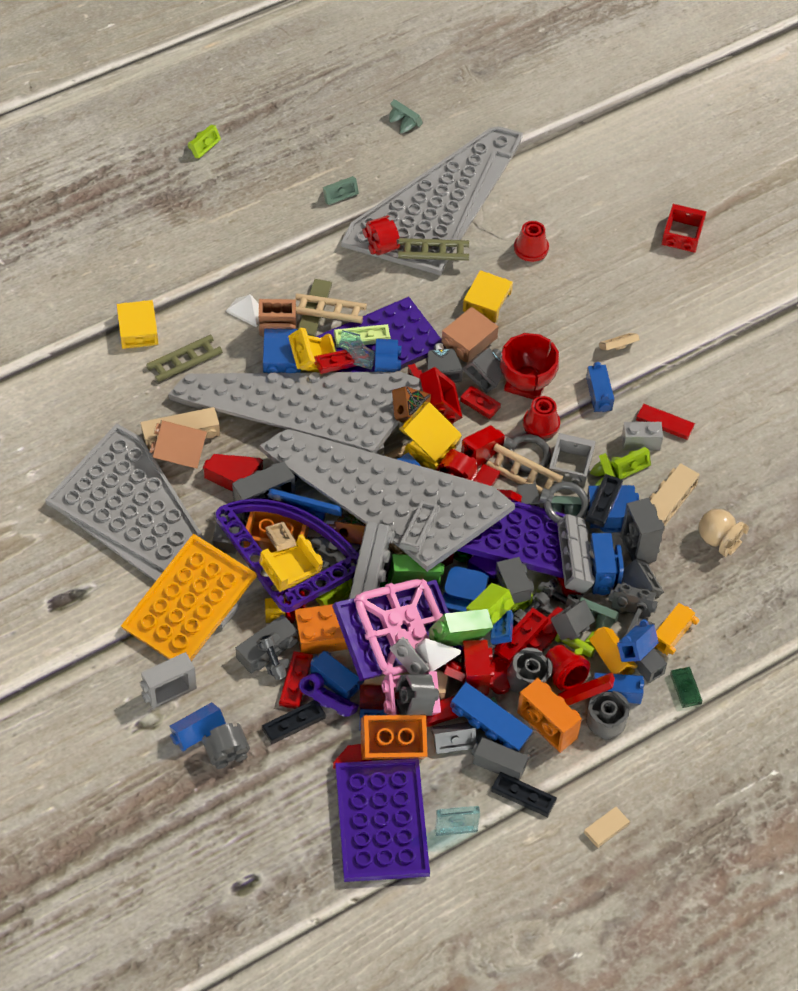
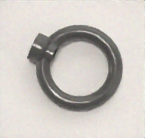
[503,434,551,474]
[538,482,589,523]

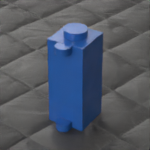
[586,362,614,412]
[617,619,658,662]
[310,651,364,700]
[590,673,644,704]
[169,702,226,752]

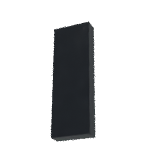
[585,474,623,527]
[262,700,326,745]
[491,772,557,818]

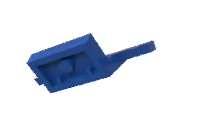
[268,489,343,529]

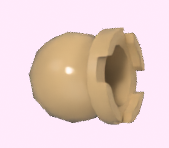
[698,509,749,557]

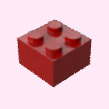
[461,640,494,696]

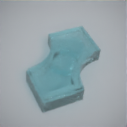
[338,330,375,369]

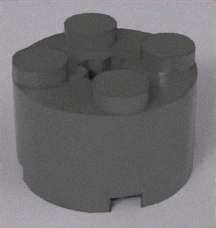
[507,648,552,693]
[396,674,439,716]
[586,691,629,740]
[202,723,250,769]

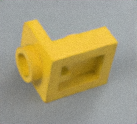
[265,598,285,623]

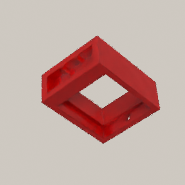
[662,204,707,253]
[420,367,463,424]

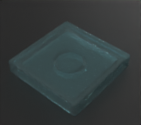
[435,806,480,836]

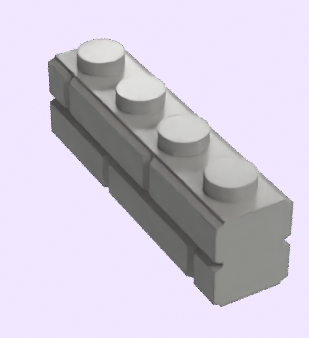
[557,514,595,593]
[349,521,395,599]

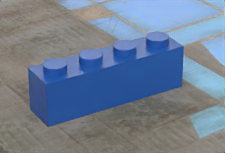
[450,682,533,752]

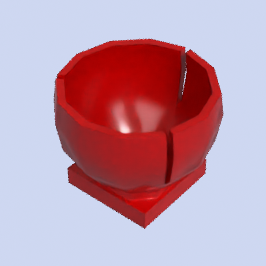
[500,333,559,400]

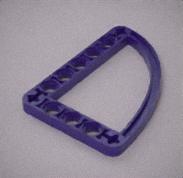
[216,499,359,612]

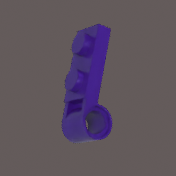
[299,673,359,717]

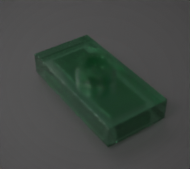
[670,667,703,708]

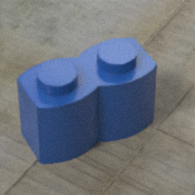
[375,339,402,372]

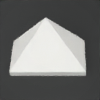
[226,294,259,327]
[415,639,461,672]

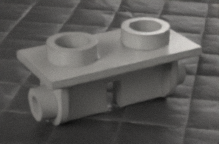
[389,637,430,674]

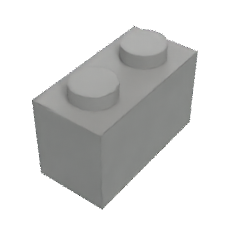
[621,422,663,450]

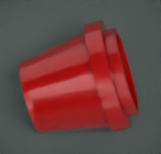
[514,221,549,262]
[523,396,560,439]
[545,645,590,691]

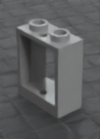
[549,433,596,487]
[140,652,197,709]

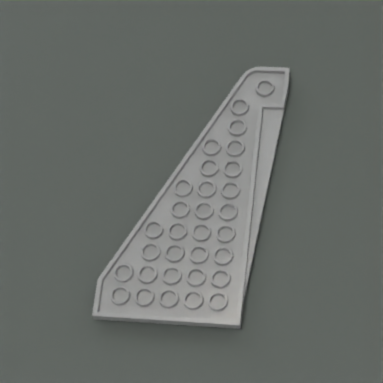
[341,127,523,276]
[168,371,423,453]
[45,423,240,629]
[260,429,515,572]

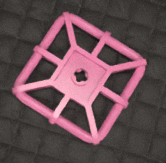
[354,579,453,676]

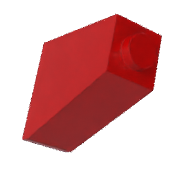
[461,425,505,469]
[203,454,263,492]

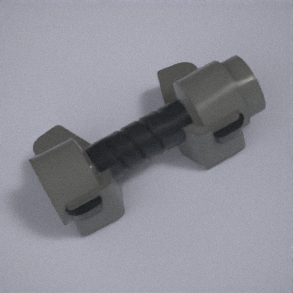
[537,578,584,608]
[513,592,554,626]
[256,633,290,680]

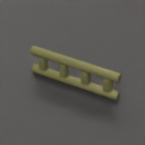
[398,238,469,261]
[146,334,223,383]

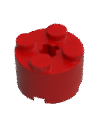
[362,215,400,256]
[435,449,478,481]

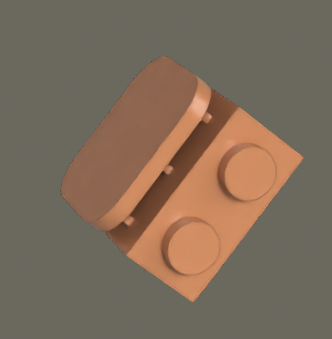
[259,299,296,337]
[441,307,499,363]
[149,420,207,469]

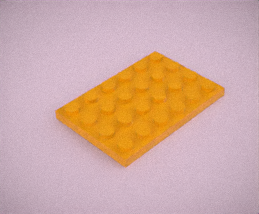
[121,534,257,661]

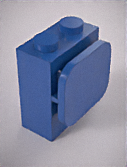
[263,329,301,374]
[587,485,639,533]
[589,533,624,595]
[443,567,489,613]

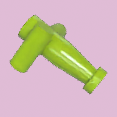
[555,631,596,658]

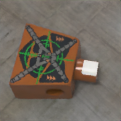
[392,386,431,423]
[326,514,366,544]

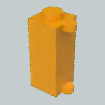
[654,603,699,656]
[589,627,638,675]

